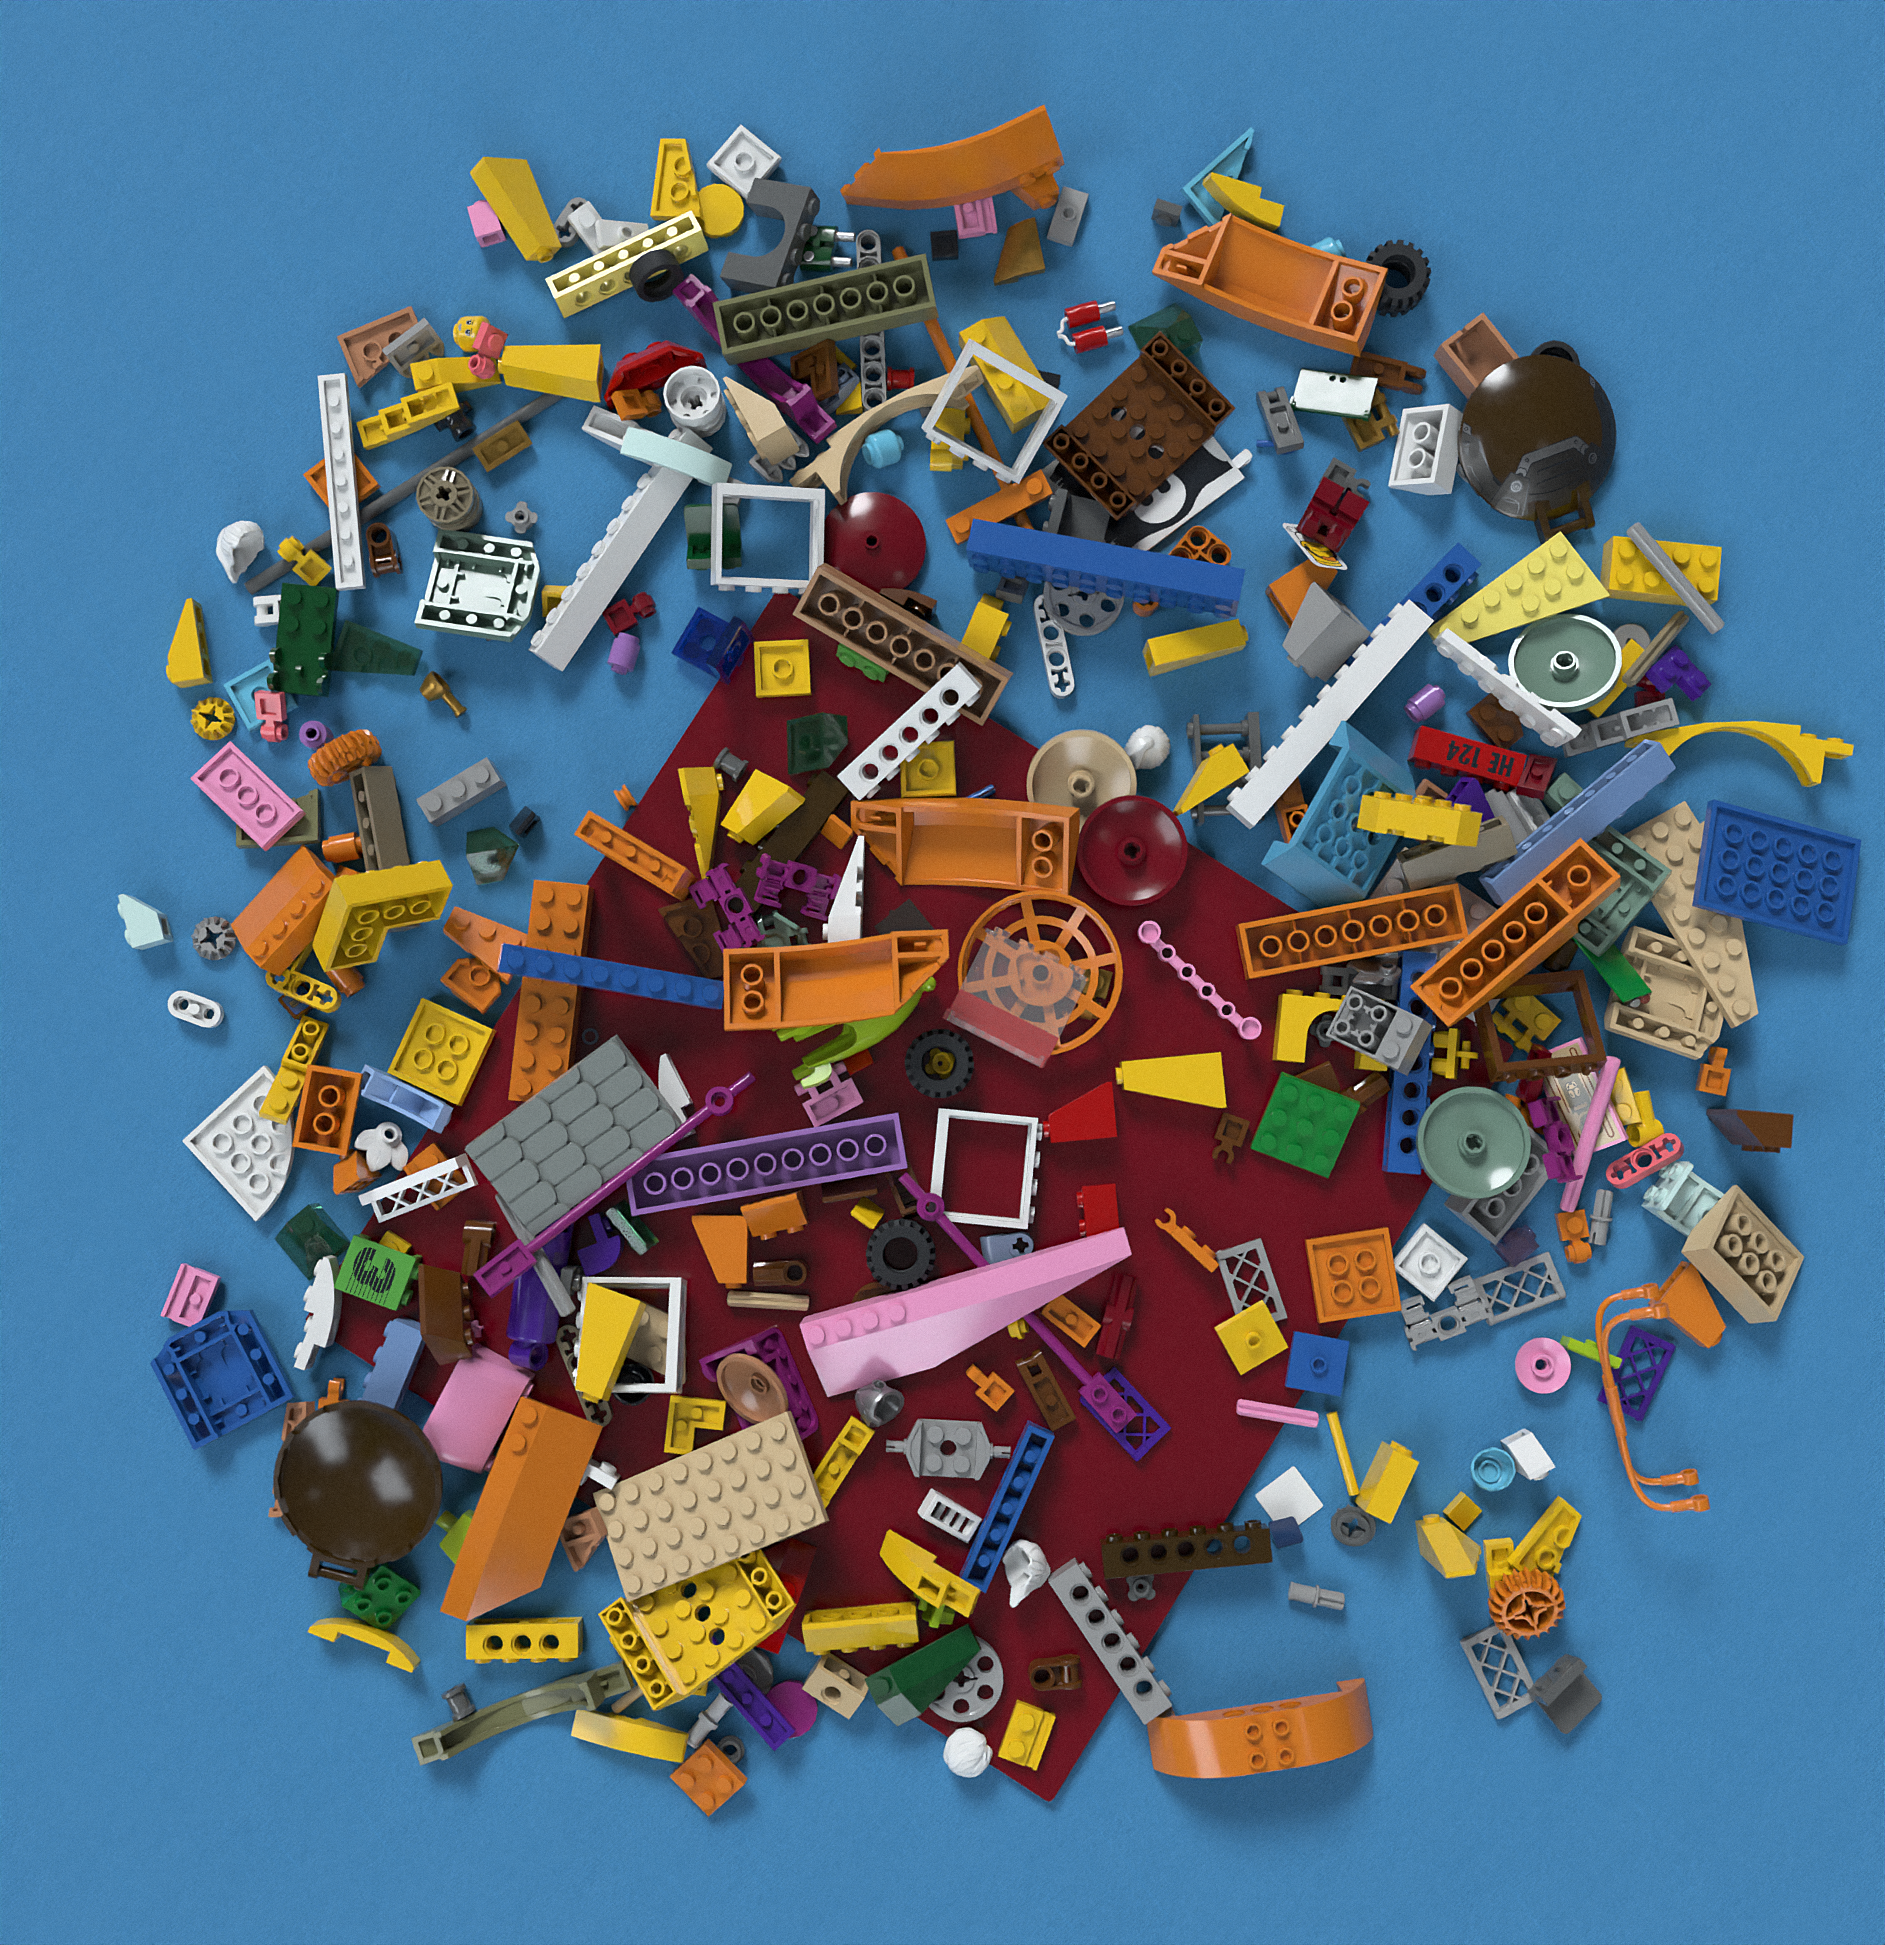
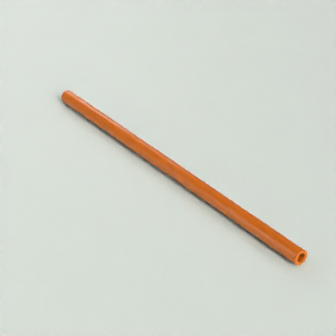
[891,246,1034,530]

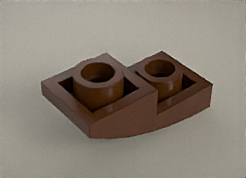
[879,588,937,621]

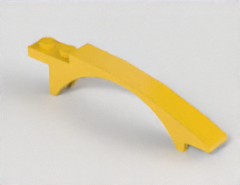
[1625,721,1854,787]

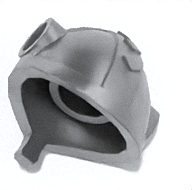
[855,1380,905,1428]

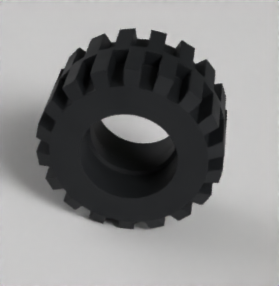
[1365,240,1431,317]
[905,1029,974,1098]
[866,1218,936,1290]

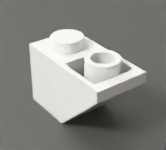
[1500,1428,1555,1481]

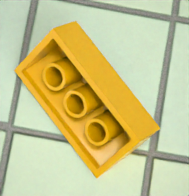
[959,316,1050,434]
[802,1601,919,1655]

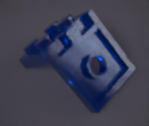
[671,607,755,686]

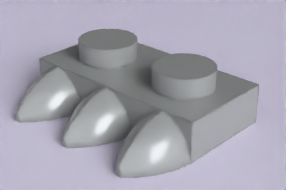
[382,318,444,378]
[749,425,809,483]

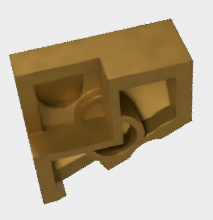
[993,217,1045,286]

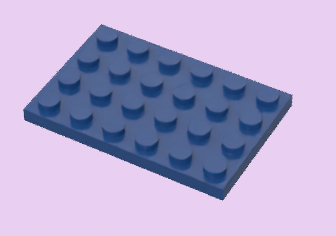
[1692,799,1861,946]

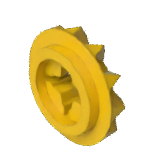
[190,697,235,740]

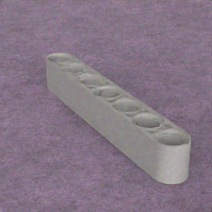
[856,230,887,413]

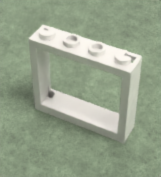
[921,338,1068,484]
[711,483,825,595]
[929,1108,1043,1229]
[573,1277,687,1393]

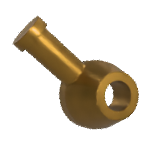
[419,671,467,718]

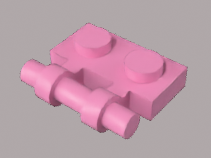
[794,1061,864,1127]

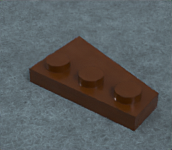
[658,898,724,979]

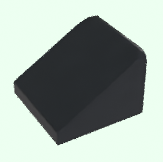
[509,806,541,838]

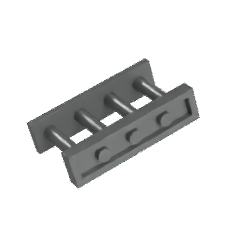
[1186,712,1265,826]

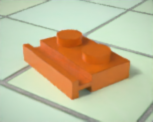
[403,1142,468,1211]

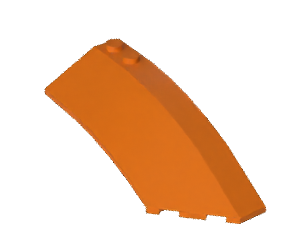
[840,105,1065,210]
[851,797,1080,897]

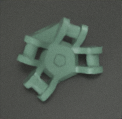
[740,910,811,948]

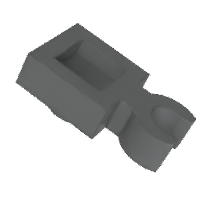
[1319,457,1371,498]

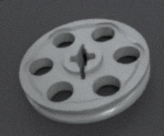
[1043,581,1124,636]
[929,1636,1003,1722]

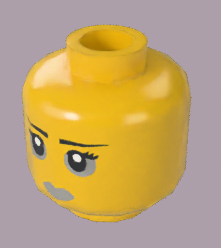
[453,316,491,352]

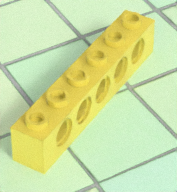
[545,210,709,318]

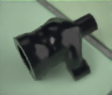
[434,400,477,442]

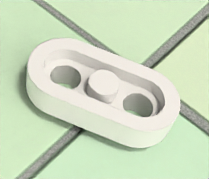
[168,991,224,1028]

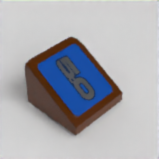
[277,983,314,1020]

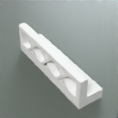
[358,1153,478,1223]

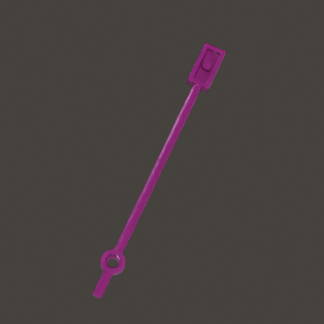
[473,1072,756,1298]
[898,1172,1137,1433]

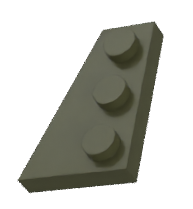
[236,788,321,849]

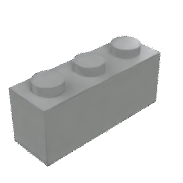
[416,757,507,827]

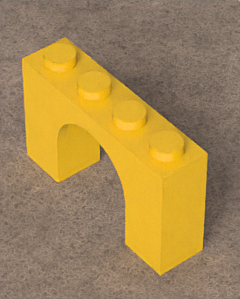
[1273,989,1387,1072]

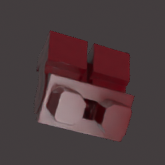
[1296,477,1370,553]

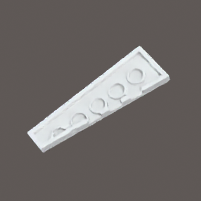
[1432,628,1582,748]

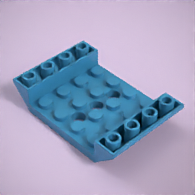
[1261,720,1416,909]

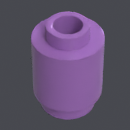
[607,633,640,675]
[1404,684,1446,723]
[299,721,334,751]

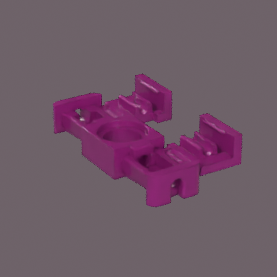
[754,853,842,921]
[688,863,767,953]
[1528,1096,1583,1183]

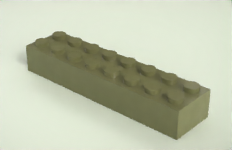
[713,254,939,366]

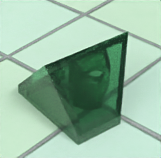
[466,827,520,885]

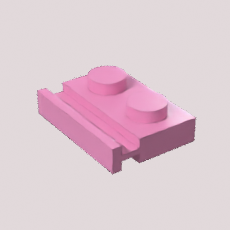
[953,197,997,239]
[160,1263,222,1327]

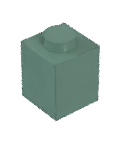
[1540,772,1583,814]

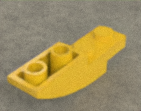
[259,1015,329,1125]
[880,1529,981,1617]

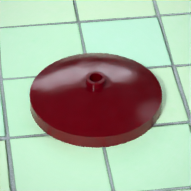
[824,492,926,594]
[1077,795,1188,906]

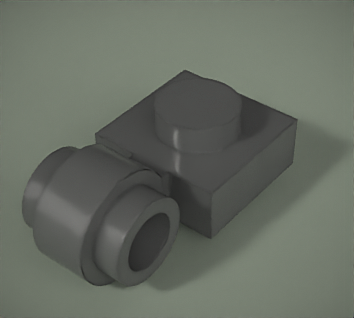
[560,1265,586,1297]

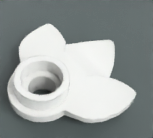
[354,1122,408,1172]

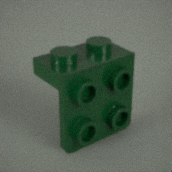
[684,503,743,571]

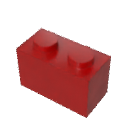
[1076,1183,1119,1238]

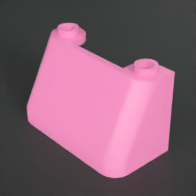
[422,1343,535,1474]

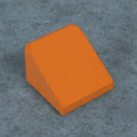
[821,814,854,849]

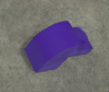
[577,1212,624,1277]

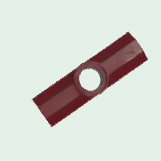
[1096,1272,1139,1360]

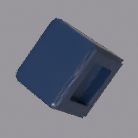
[1268,1516,1304,1549]

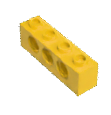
[466,1617,583,1664]

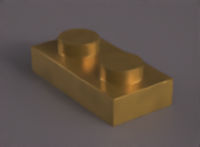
[472,420,533,472]

